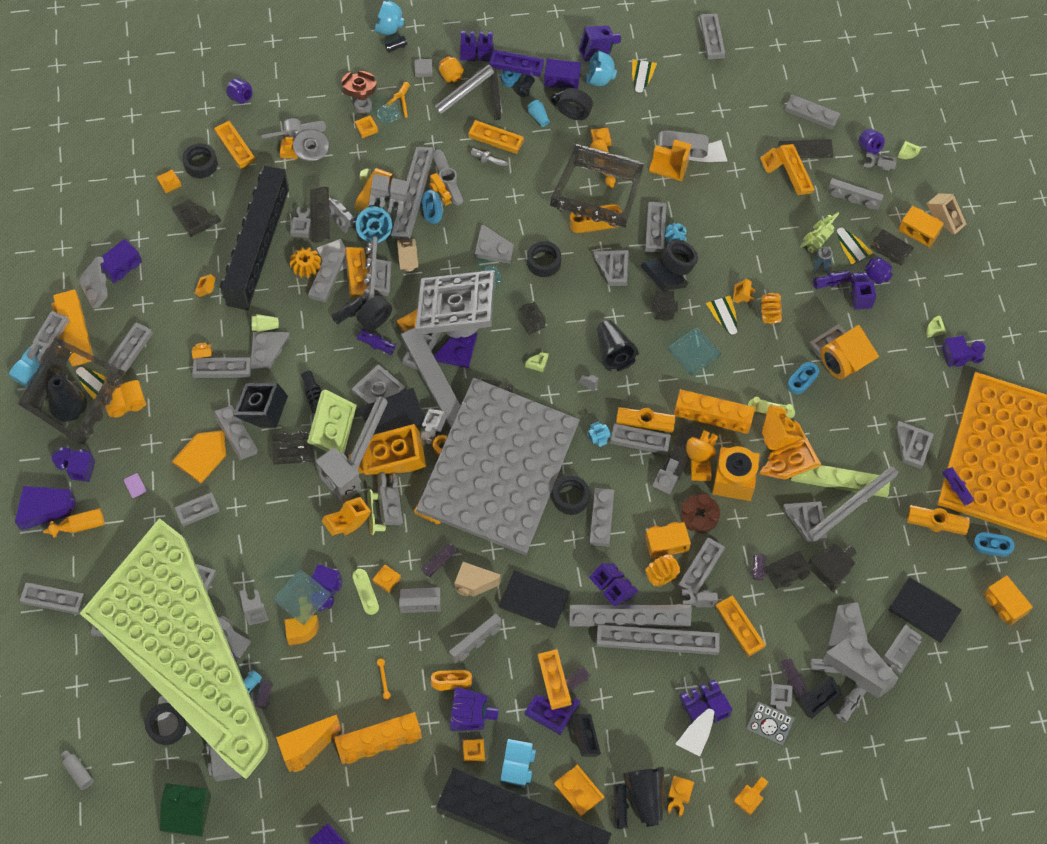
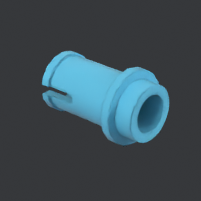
[244,670,262,693]

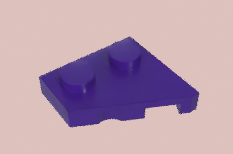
[434,332,477,368]
[524,695,580,735]

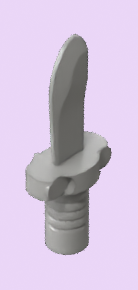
[471,148,508,166]

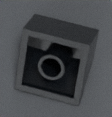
[233,383,288,428]

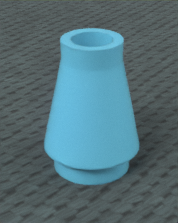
[527,100,550,127]

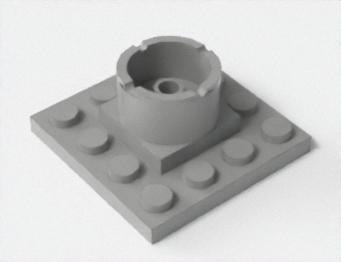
[415,270,495,338]

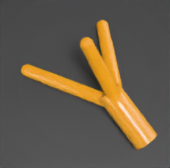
[382,82,410,118]

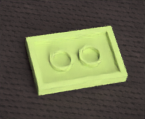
[307,389,357,453]

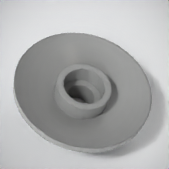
[293,129,329,161]

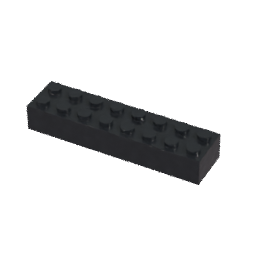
[220,165,289,310]
[436,768,612,844]

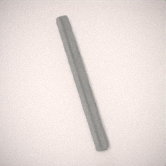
[808,466,898,541]

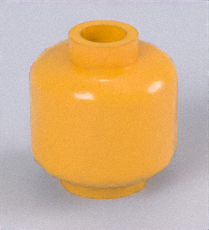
[438,56,464,83]

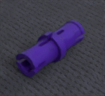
[813,270,851,290]
[357,329,396,355]
[942,467,974,506]

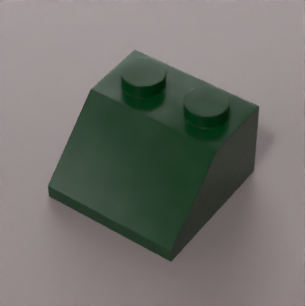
[160,783,211,837]

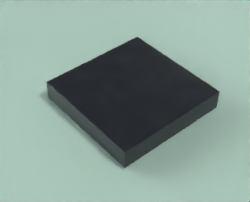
[641,259,688,291]

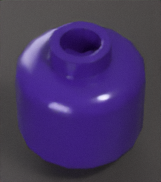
[226,78,253,104]
[858,129,885,154]
[864,257,893,285]

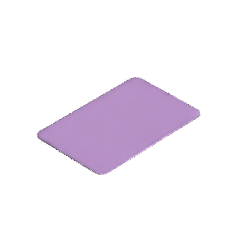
[124,473,146,498]

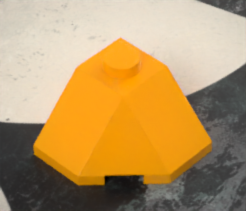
[762,404,806,450]

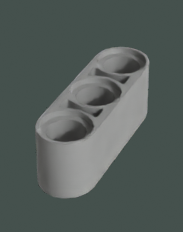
[657,131,709,158]

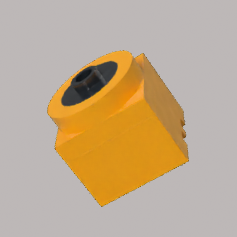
[820,325,879,380]
[712,446,760,501]

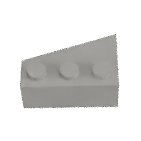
[822,631,898,698]

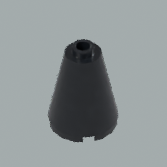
[597,320,639,371]
[48,375,87,422]
[623,767,665,827]

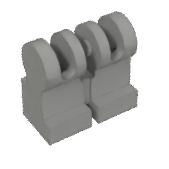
[368,174,408,215]

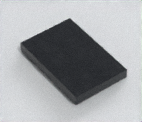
[359,388,425,435]
[499,570,570,629]
[888,577,962,643]

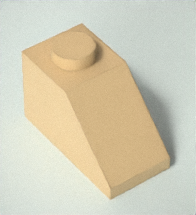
[927,193,967,235]
[397,238,419,271]
[454,562,501,597]

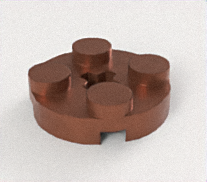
[342,71,376,100]
[681,493,720,533]

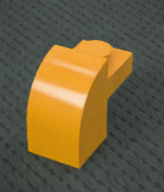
[322,497,371,536]
[285,597,319,645]

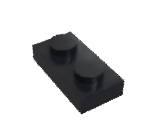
[799,676,842,719]
[571,714,601,757]

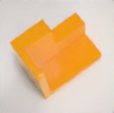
[649,139,692,181]

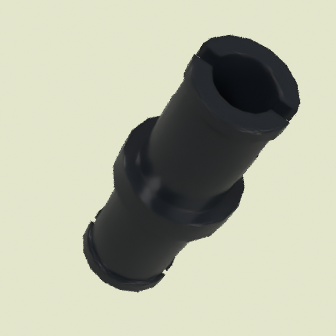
[332,296,367,324]
[612,784,629,829]

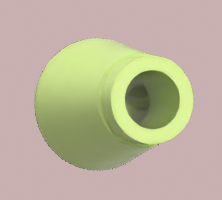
[251,314,279,332]

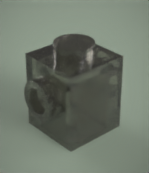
[651,291,678,321]
[518,301,546,335]

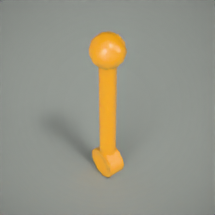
[377,659,391,699]

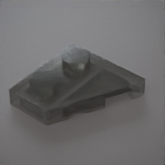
[172,200,221,238]

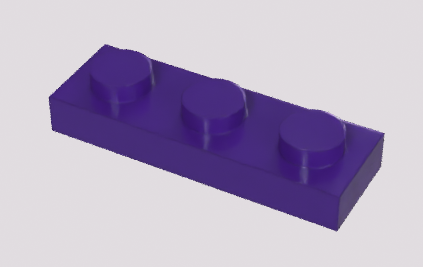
[490,50,544,77]

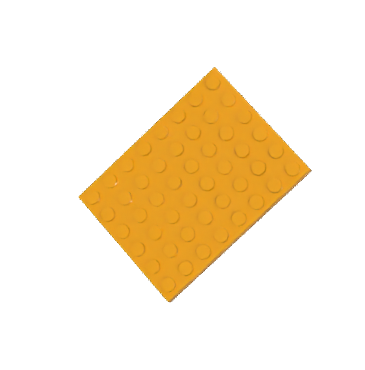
[937,372,1047,541]

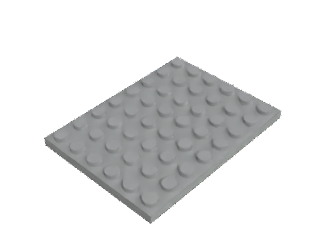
[416,378,580,556]

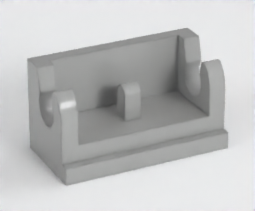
[240,589,269,625]
[883,624,922,675]

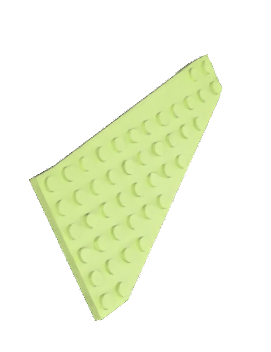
[80,518,268,779]

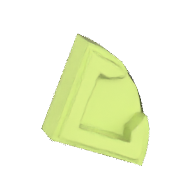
[898,141,922,159]
[360,168,371,186]
[926,316,946,338]
[525,353,549,372]

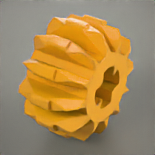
[290,247,321,278]
[761,293,782,324]
[645,555,680,587]

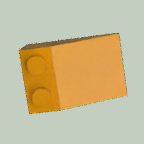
[362,424,426,475]
[276,714,341,772]

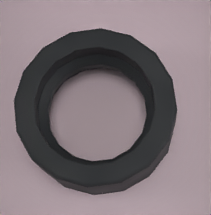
[558,88,593,120]
[182,143,218,179]
[661,240,698,275]
[527,241,561,277]
[357,295,392,331]
[553,475,590,515]
[145,703,187,745]

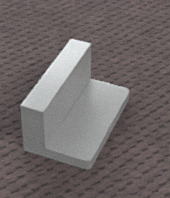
[399,587,441,613]

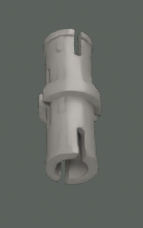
[835,685,867,723]

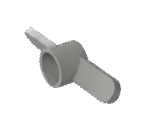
[260,118,326,140]
[433,150,463,205]

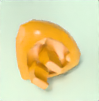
[686,430,718,462]

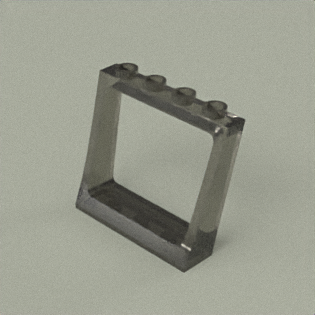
[550,144,644,228]
[18,337,125,445]

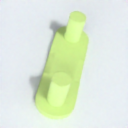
[748,397,795,419]
[367,489,386,535]
[353,569,379,615]

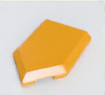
[171,430,226,484]
[760,438,821,480]

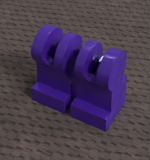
[460,31,494,61]
[589,563,638,606]
[679,680,732,724]

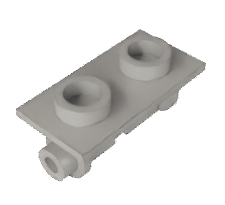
[323,197,356,234]

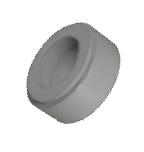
[354,98,372,114]

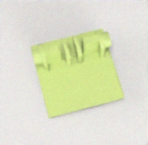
[800,213,839,253]

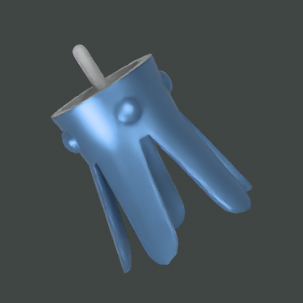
[813,247,833,272]

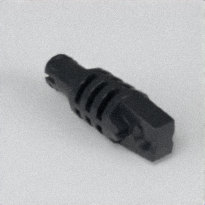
[301,371,322,413]

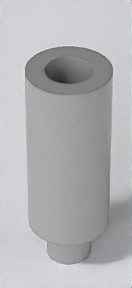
[61,750,94,790]

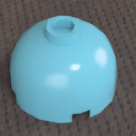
[375,0,405,35]
[586,50,617,87]
[356,206,392,243]

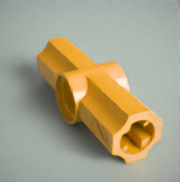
[616,407,675,433]
[907,505,970,535]

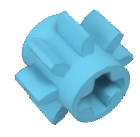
[664,223,687,243]
[587,421,611,447]

